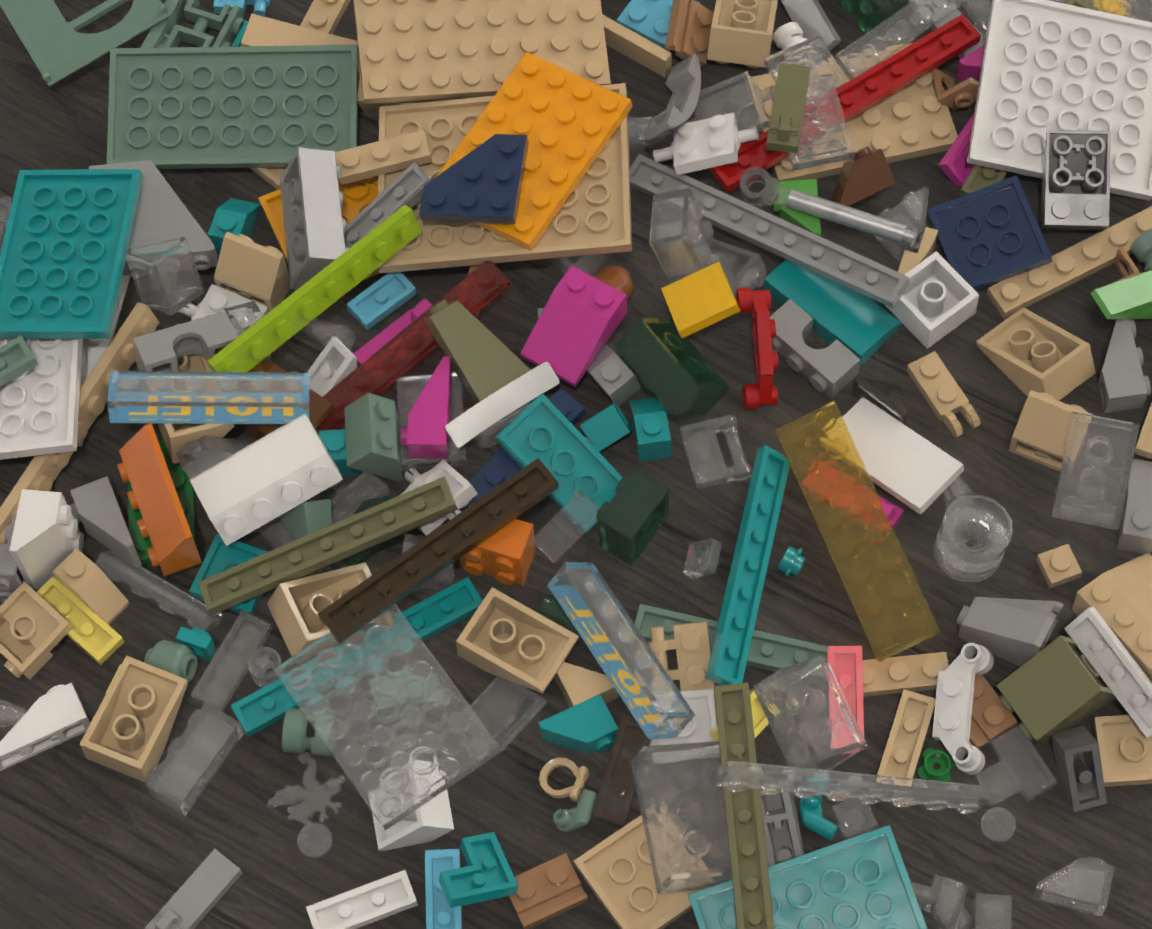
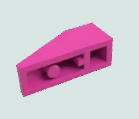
[401,356,452,459]

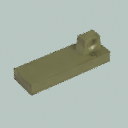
[766,63,811,153]

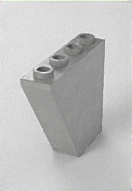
[89,160,219,276]

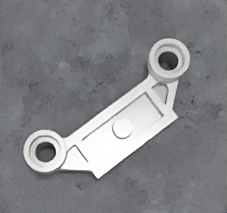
[932,643,994,775]

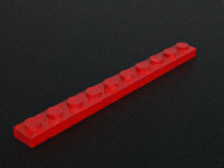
[710,14,981,193]

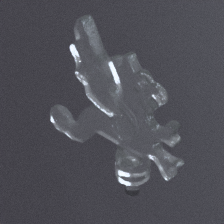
[267,752,346,826]

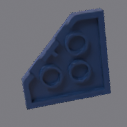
[419,134,529,224]

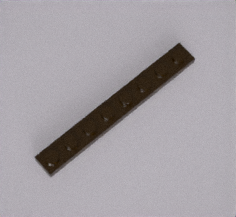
[318,458,559,644]

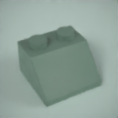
[344,393,403,482]

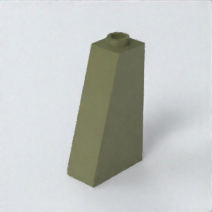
[424,299,531,405]

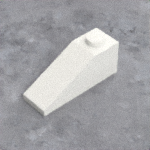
[0,683,90,771]

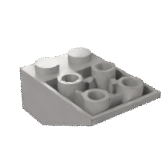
[1040,130,1111,231]

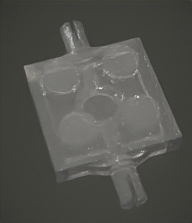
[681,71,776,131]

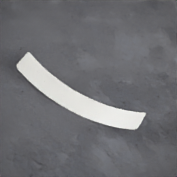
[445,362,560,448]

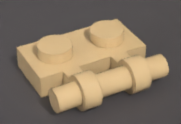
[648,621,716,693]

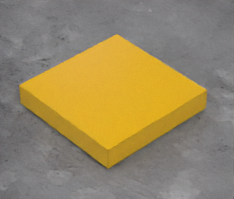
[661,261,741,338]

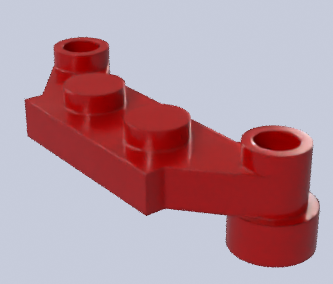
[735,287,778,410]

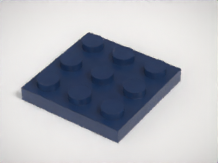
[927,175,1052,291]

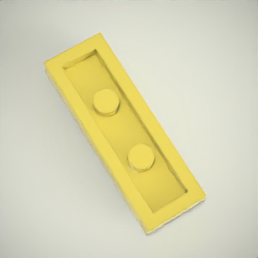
[36,576,124,665]

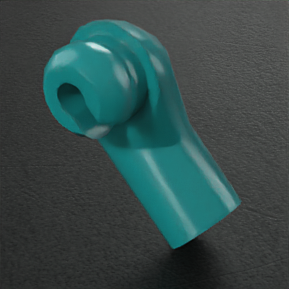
[799,790,839,841]

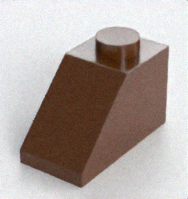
[831,146,896,206]

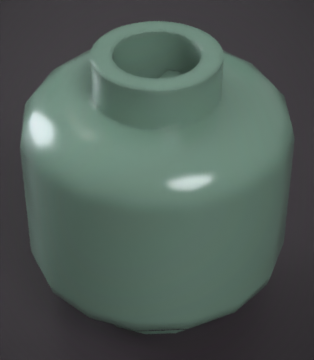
[144,640,197,682]

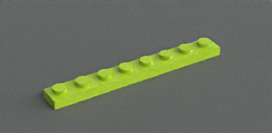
[207,205,423,389]

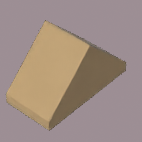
[554,662,619,708]

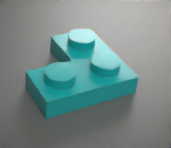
[439,832,518,908]

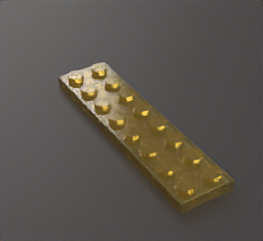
[775,401,941,662]

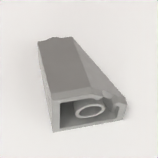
[956,597,1064,667]

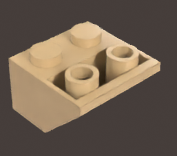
[214,232,290,311]
[1009,390,1093,476]

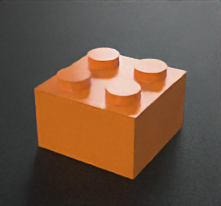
[459,505,536,586]

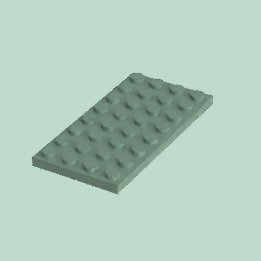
[107,45,358,169]

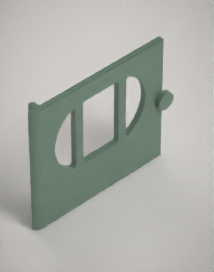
[0,0,170,87]

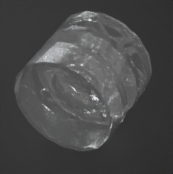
[933,495,1013,582]

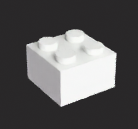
[885,251,979,349]

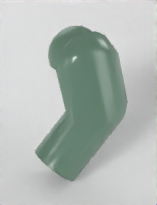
[553,789,598,832]

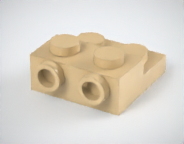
[0,581,73,680]

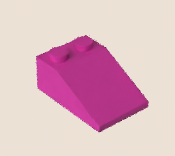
[520,265,627,387]

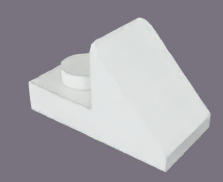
[300,337,357,401]

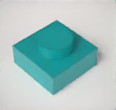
[176,626,216,662]

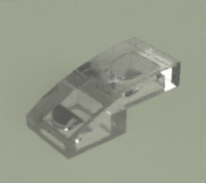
[535,490,604,563]

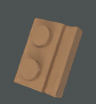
[665,0,714,67]
[969,674,1018,750]
[508,853,588,929]

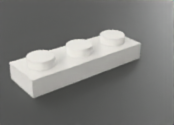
[306,870,418,929]

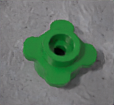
[917,748,956,786]

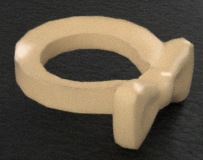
[539,757,590,802]

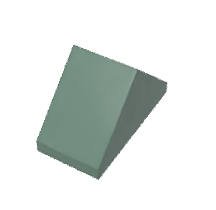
[279,499,333,540]

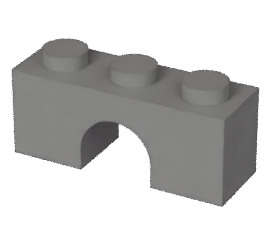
[770,299,860,399]
[133,311,238,387]

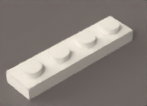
[1064,607,1152,739]

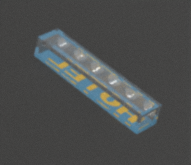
[107,371,311,424]
[547,562,695,739]

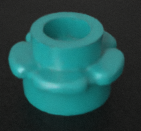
[777,546,806,578]

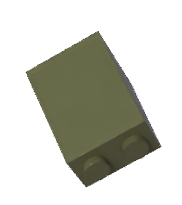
[997,635,1116,743]

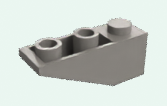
[1097,319,1151,413]

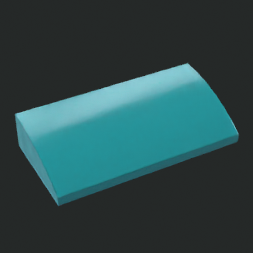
[763,260,902,368]

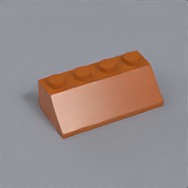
[117,423,202,576]

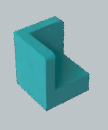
[580,401,633,452]

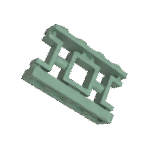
[141,0,246,48]

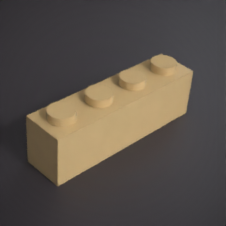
[241,13,360,86]

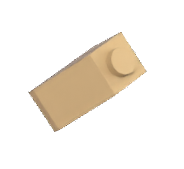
[53,548,130,625]

